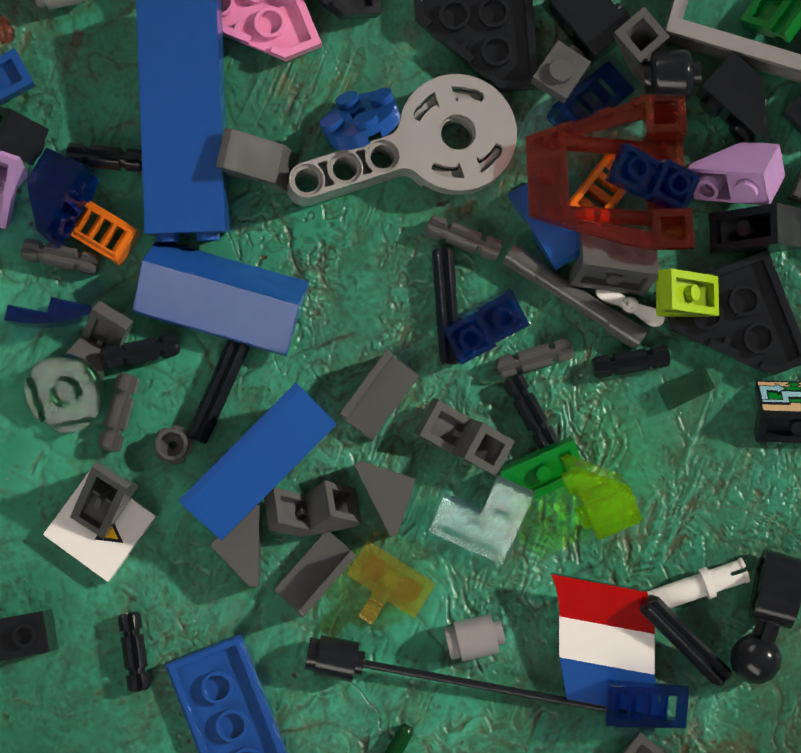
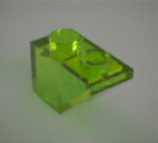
[560,454,643,540]

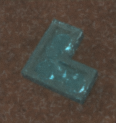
[428,476,535,564]

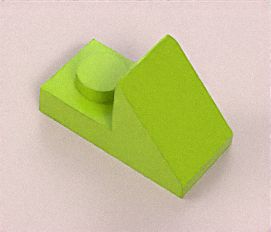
[655,268,719,317]

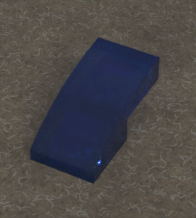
[4,297,93,328]

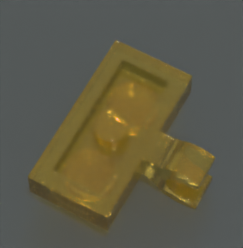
[346,541,436,625]

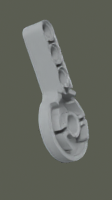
[287,74,517,206]

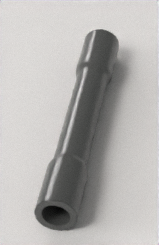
[502,243,648,350]

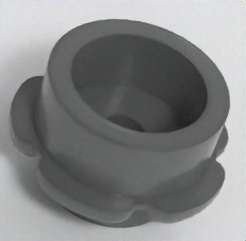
[154,425,193,465]

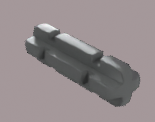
[425,215,502,261]
[21,238,100,275]
[496,338,574,379]
[98,373,140,452]

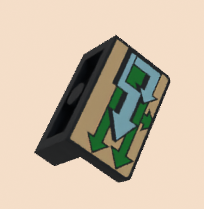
[754,380,801,443]

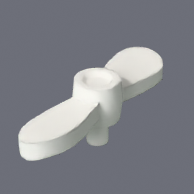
[595,289,665,327]

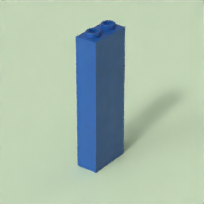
[136,0,230,243]

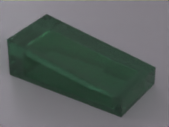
[657,366,715,411]

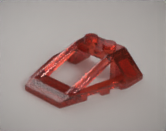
[525,94,695,251]

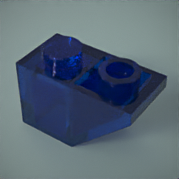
[26,148,99,248]

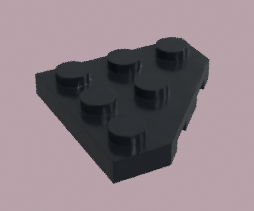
[414,0,538,92]
[654,250,801,376]

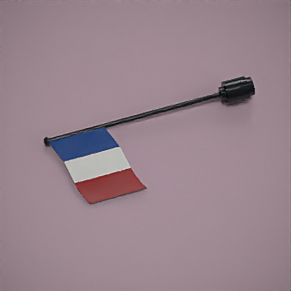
[304,573,669,727]

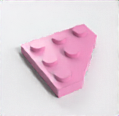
[222,0,322,62]

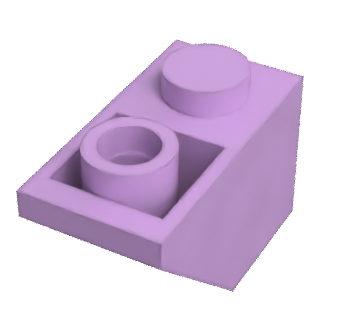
[688,142,785,205]

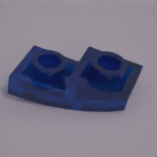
[605,142,701,213]
[442,288,530,365]

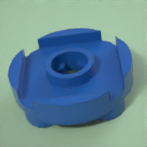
[319,88,401,150]

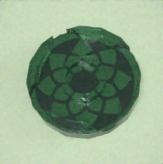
[24,353,105,433]

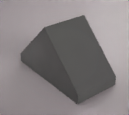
[354,461,416,537]
[70,462,139,539]
[210,505,262,587]

